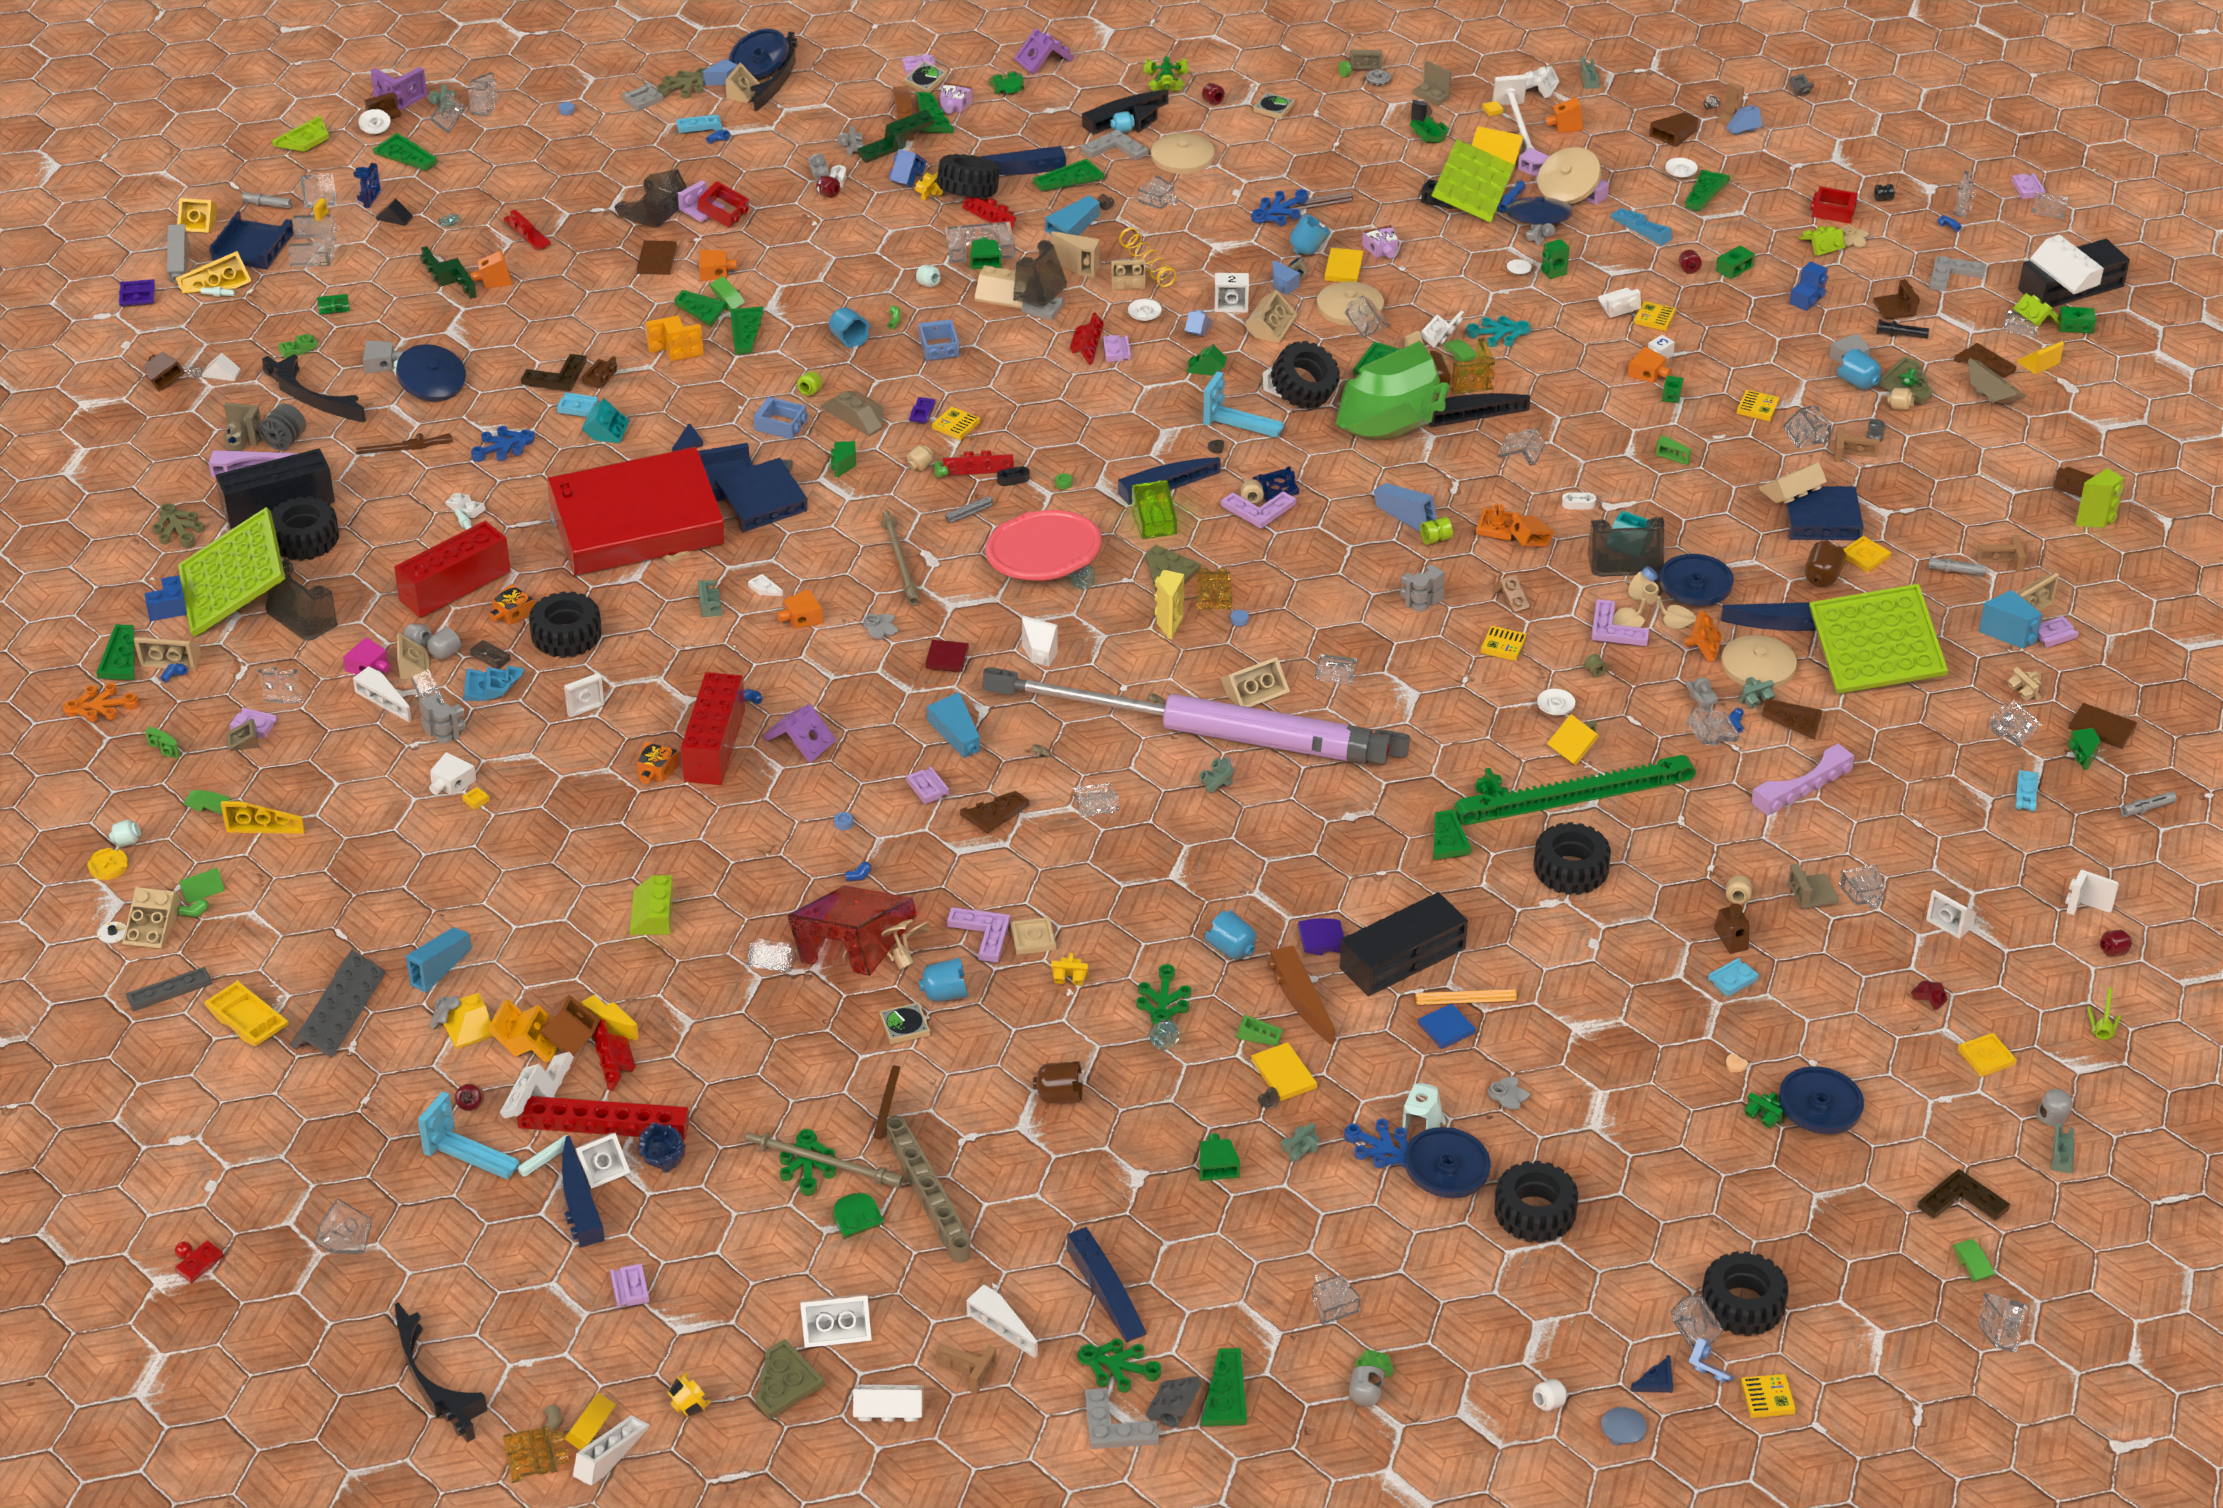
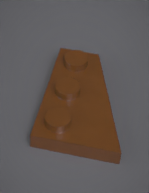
[1954,343,2017,378]
[1762,699,1823,740]
[960,791,1029,834]

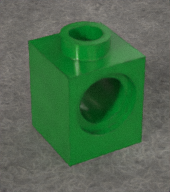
[1662,375,1684,404]

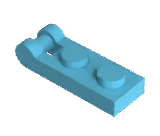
[676,115,722,133]
[2015,770,2038,812]

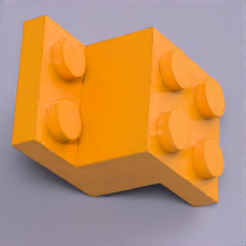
[645,316,704,361]
[487,999,558,1063]

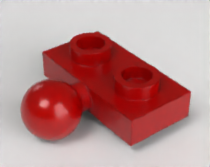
[175,1240,223,1284]

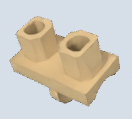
[2008,667,2042,701]

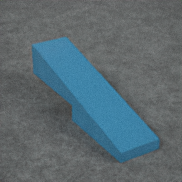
[1610,208,1672,246]

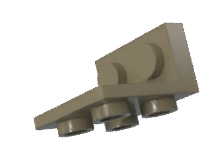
[1350,50,1382,70]
[1413,61,1451,106]
[224,403,262,446]
[1788,863,1839,909]

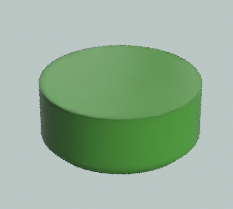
[1338,61,1352,77]
[1055,473,1073,489]

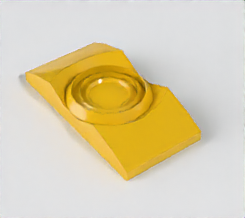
[204,981,289,1046]

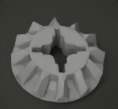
[1366,69,1391,86]

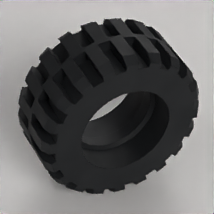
[937,154,1000,198]
[1271,341,1340,409]
[271,496,339,561]
[529,591,602,658]
[1533,822,1611,895]
[1494,1161,1578,1243]
[1701,1251,1789,1336]

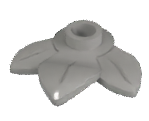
[863,614,898,639]
[430,996,460,1029]
[1488,1077,1530,1110]

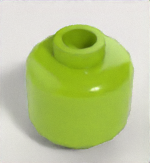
[797,371,822,396]

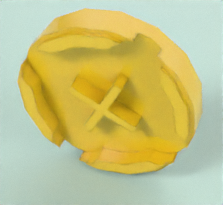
[87,848,128,880]

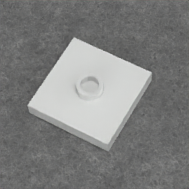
[564,673,605,718]

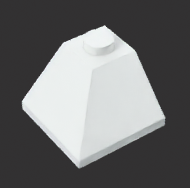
[1022,616,1058,667]
[1926,890,1976,939]
[575,1133,630,1189]

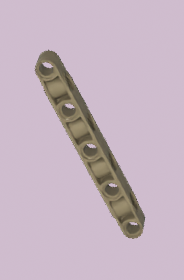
[886,1115,971,1263]

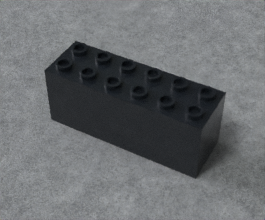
[2018,238,2130,307]
[215,448,335,529]
[1339,892,1468,997]

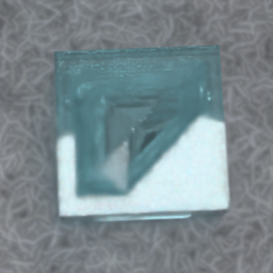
[438,214,461,226]

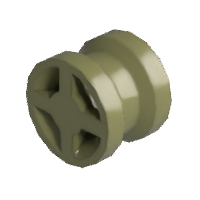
[1584,654,1608,677]

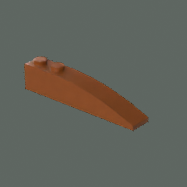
[893,86,915,141]
[1268,945,1335,1044]

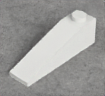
[353,667,412,722]
[966,1285,1038,1358]
[573,1415,649,1486]

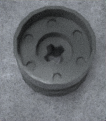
[259,403,306,450]

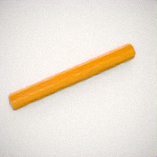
[1415,989,1517,1005]

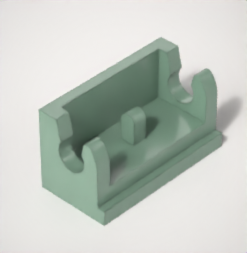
[1579,57,1600,89]
[698,580,722,618]
[2051,1123,2074,1173]

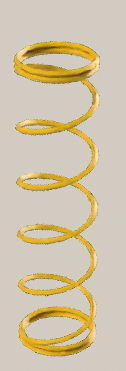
[1119,227,1176,287]

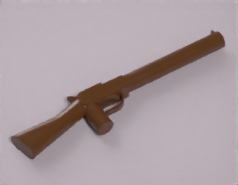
[356,433,453,455]

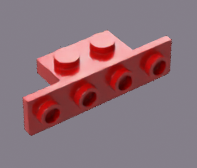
[962,197,1017,232]
[503,209,551,250]
[1070,312,1104,365]
[943,450,1014,476]
[592,1019,636,1091]

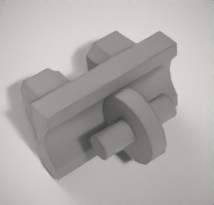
[837,126,863,156]
[808,153,829,182]
[1526,223,1555,246]
[1686,678,1718,712]

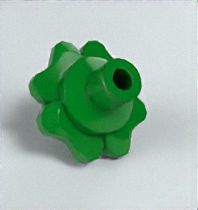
[1899,369,1919,387]

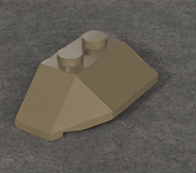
[1968,358,2027,404]
[822,391,882,437]

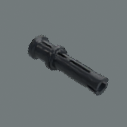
[1876,319,1929,339]

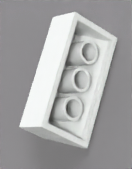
[2030,234,2103,294]

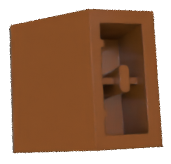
[540,995,600,1057]

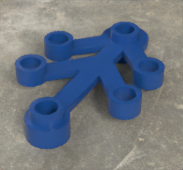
[1251,189,1308,226]
[471,426,535,462]
[1344,1119,1408,1168]

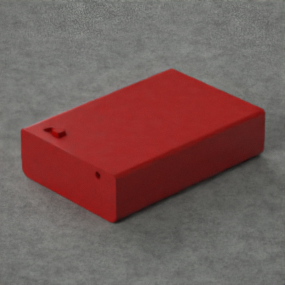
[547,447,724,576]

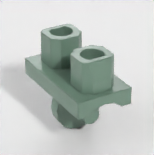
[428,84,455,114]
[1738,677,1775,709]
[1199,756,1235,794]
[1281,1122,1320,1162]

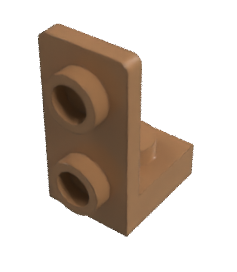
[1493,574,1530,613]

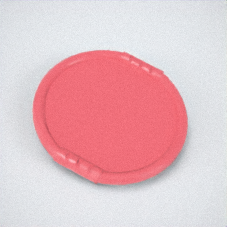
[985,510,1102,581]

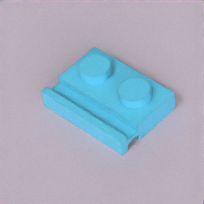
[557,392,598,417]
[1708,958,1759,997]

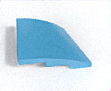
[463,665,524,701]

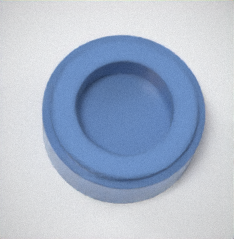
[558,102,575,116]
[1641,566,1660,583]
[1230,610,1249,627]
[834,812,854,830]

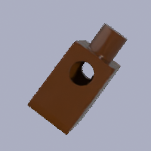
[144,352,186,392]
[1714,903,1750,954]

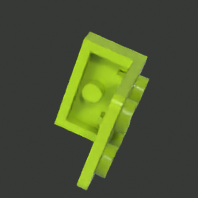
[1798,226,1846,256]
[2013,293,2060,327]

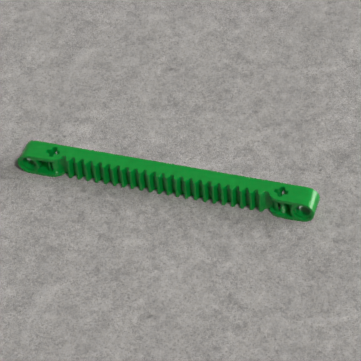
[1454,755,1696,825]

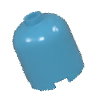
[1289,214,1331,255]
[829,307,870,348]
[1837,348,1882,390]
[1205,909,1257,960]
[919,958,968,1002]

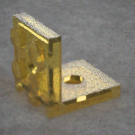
[1451,338,1495,395]

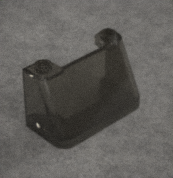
[614,169,687,227]
[1013,240,1067,306]
[1587,517,1664,577]
[265,559,338,641]

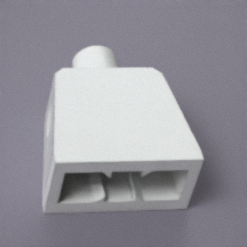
[429,752,476,795]

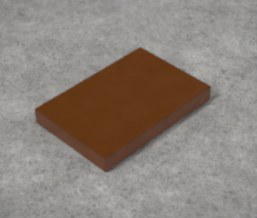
[637,240,677,275]
[2068,702,2137,749]
[873,1065,900,1140]

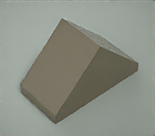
[227,719,259,751]

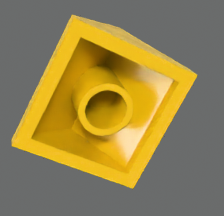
[2017,341,2064,375]

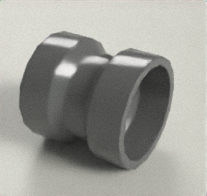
[1866,419,1886,442]

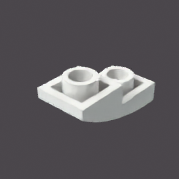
[445,493,486,518]

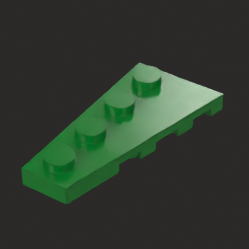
[916,92,954,133]
[373,133,438,171]
[1685,170,1730,211]
[96,624,135,680]

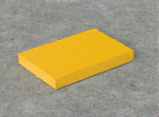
[1472,126,1524,167]
[1324,248,1364,282]
[1251,1042,1317,1101]

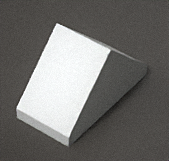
[202,353,241,381]

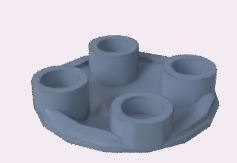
[1601,1407,1647,1446]

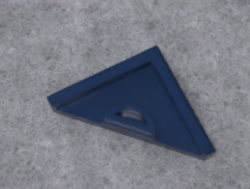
[672,423,703,452]
[1631,1355,1673,1393]

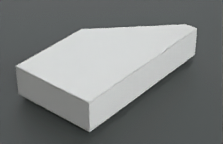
[748,574,783,596]

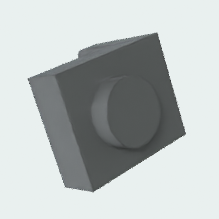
[1789,74,1814,96]

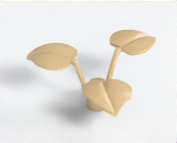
[1612,571,1696,630]
[842,919,931,970]

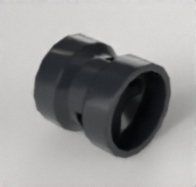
[1874,184,1895,201]

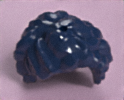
[638,1122,686,1173]

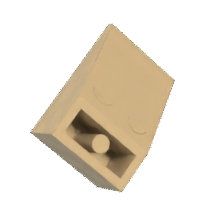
[1051,231,1100,278]
[122,887,181,949]

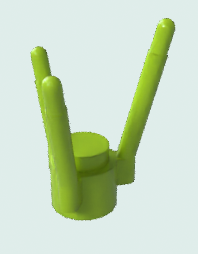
[2087,987,2121,1040]

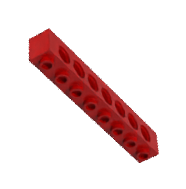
[516,1096,689,1140]

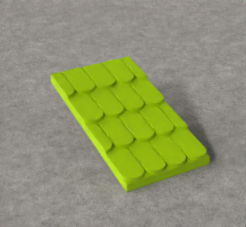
[1431,139,1515,223]

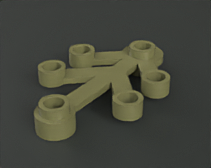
[657,68,707,99]
[152,503,205,548]

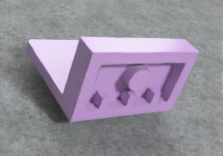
[678,180,724,222]

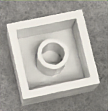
[1214,273,1249,312]

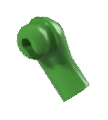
[888,305,901,329]
[934,461,949,478]
[178,899,209,917]

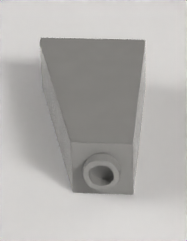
[167,224,190,282]

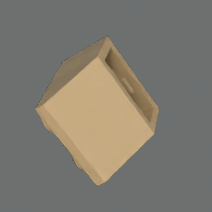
[1111,260,1145,290]

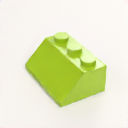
[2075,468,2124,528]
[630,875,674,935]

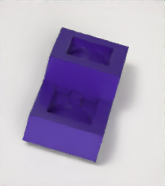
[909,397,936,423]

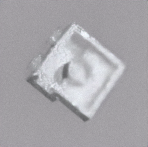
[1953,171,1976,218]
[1988,699,2042,748]
[1687,708,1740,746]
[1073,783,1120,817]

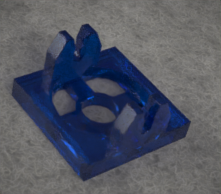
[353,163,381,208]
[1252,466,1299,502]

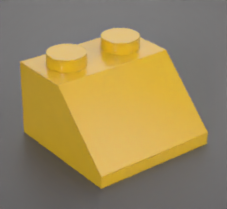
[177,198,217,233]

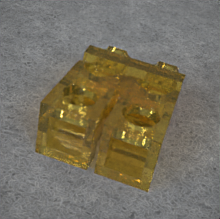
[1196,568,1232,609]
[503,1426,569,1483]

